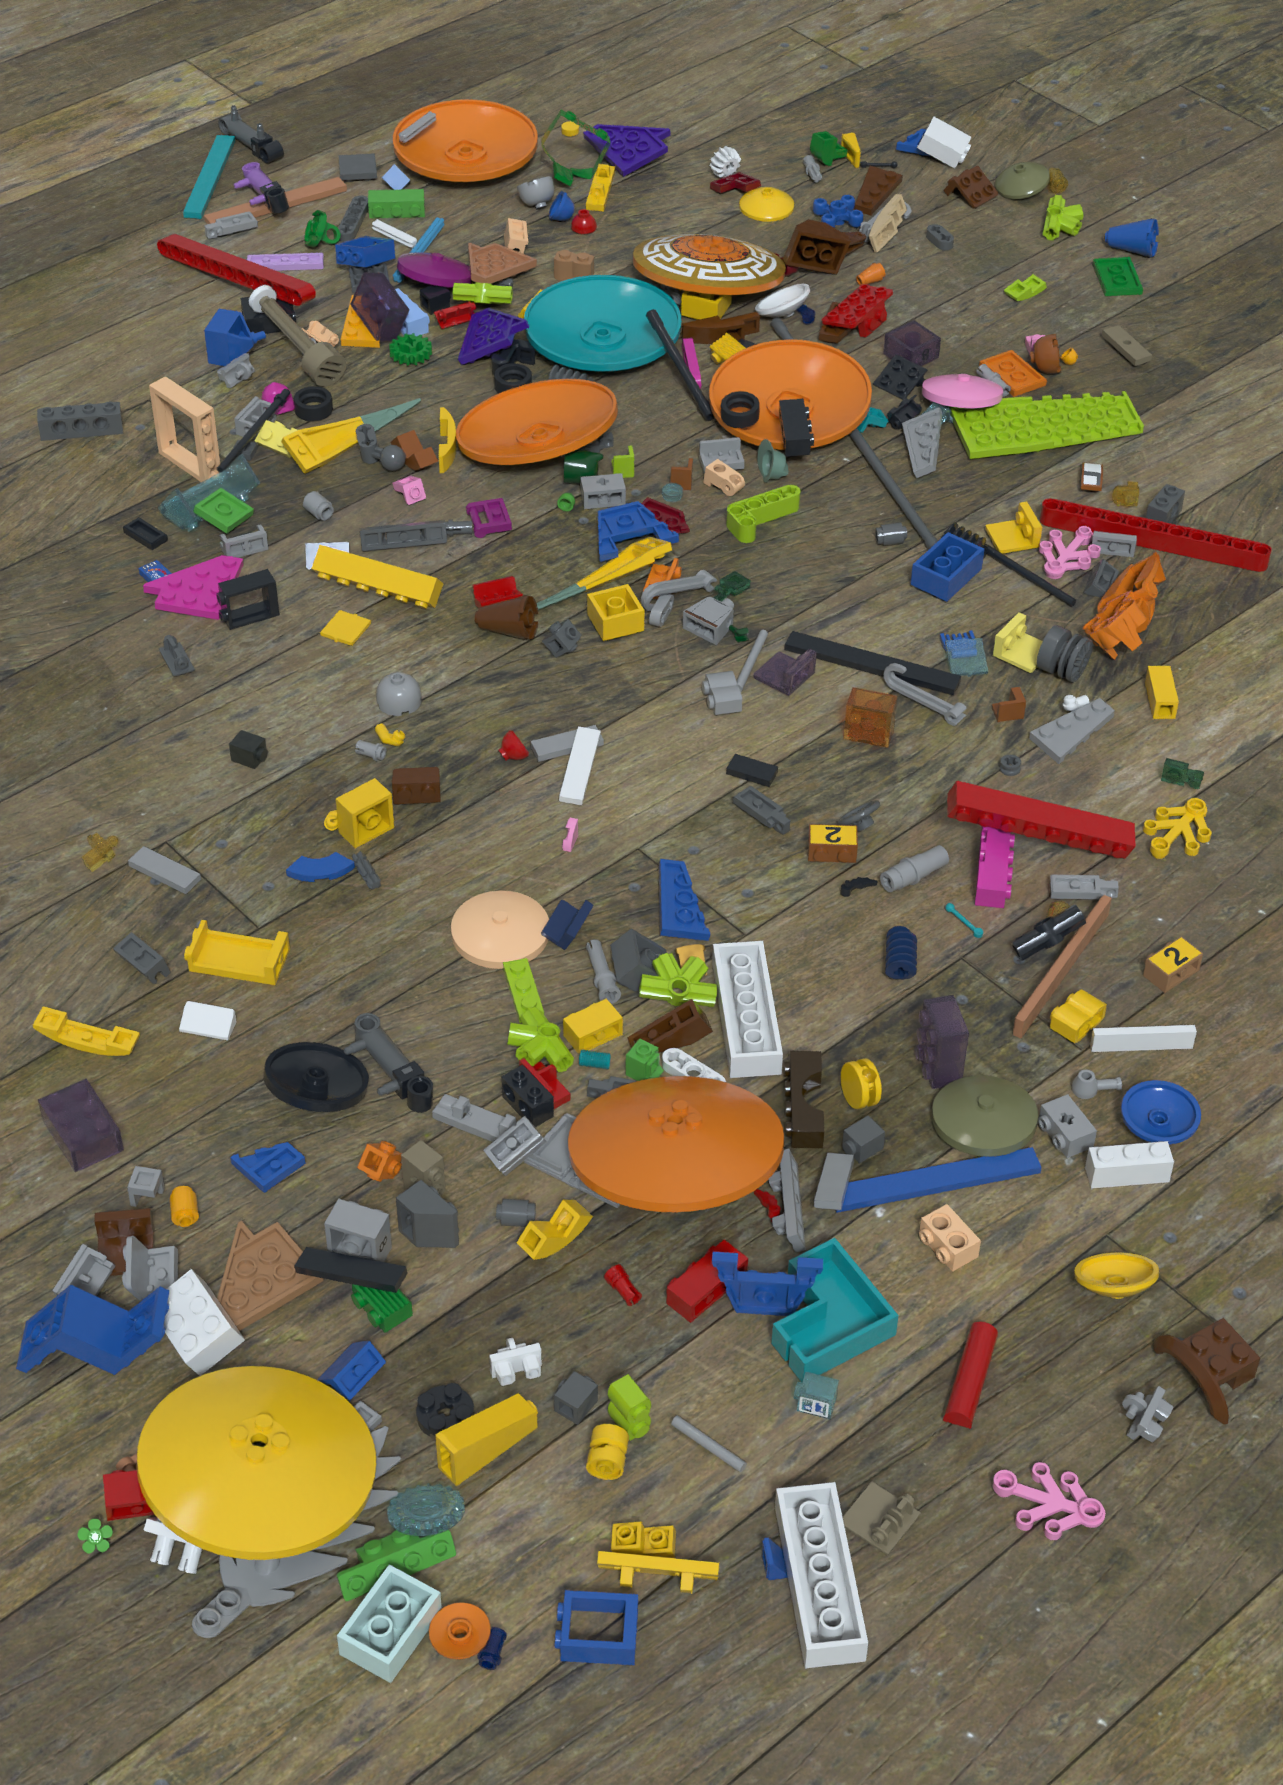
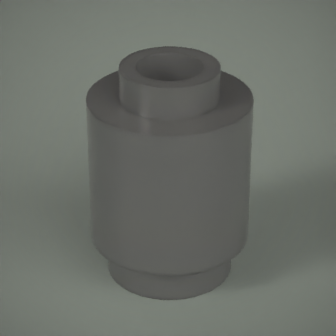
[875,522,907,546]
[496,1198,536,1227]

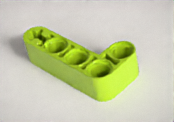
[726,485,800,543]

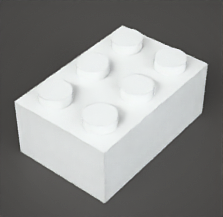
[164,1269,245,1376]

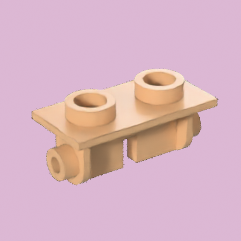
[301,320,339,347]

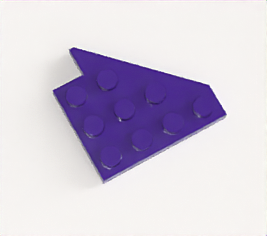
[583,124,671,177]
[458,308,530,365]

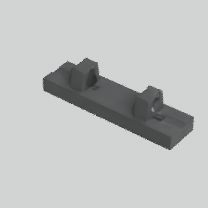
[359,520,447,551]

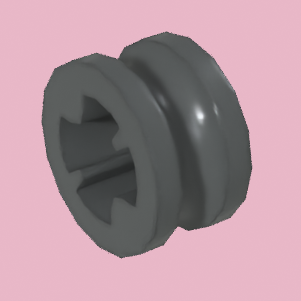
[1000,755,1021,776]

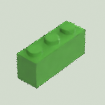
[368,189,425,218]

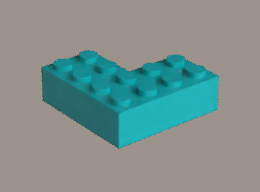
[771,1238,899,1384]

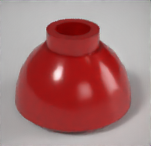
[571,209,597,234]
[499,730,529,761]

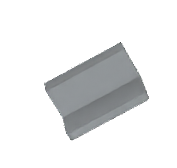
[1091,531,1137,557]

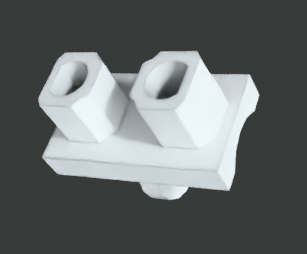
[489,1338,542,1386]

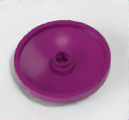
[397,252,472,287]

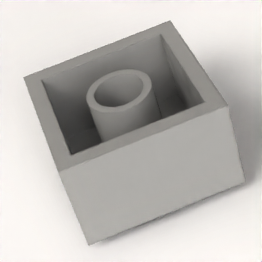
[324,1198,392,1262]

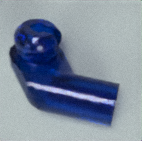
[797,304,816,324]

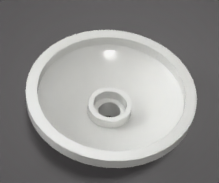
[755,284,810,318]

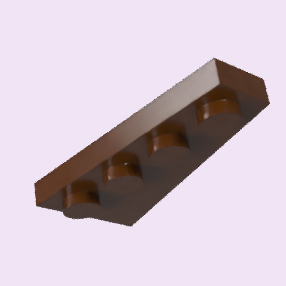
[854,166,903,216]

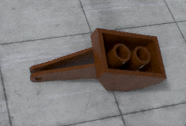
[783,219,866,274]

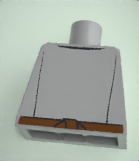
[683,597,734,645]

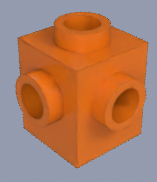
[357,1141,402,1182]

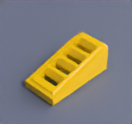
[841,132,861,168]

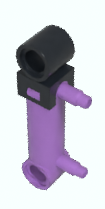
[234,162,289,214]

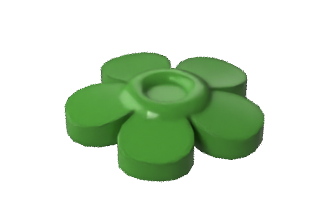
[78,1518,113,1553]

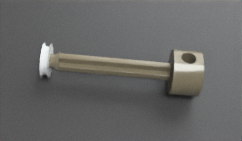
[249,285,346,387]

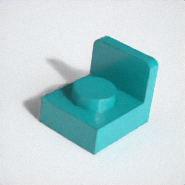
[857,407,888,433]

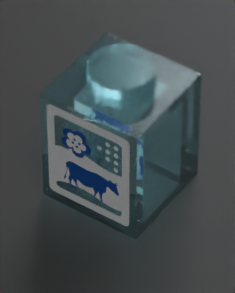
[794,1372,839,1420]

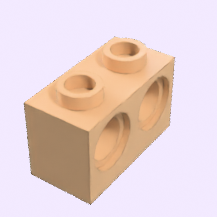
[919,1204,981,1272]

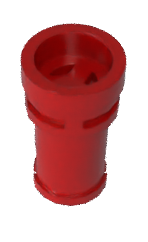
[604,1264,642,1306]

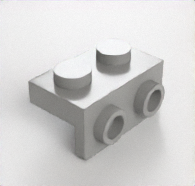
[699,437,745,473]

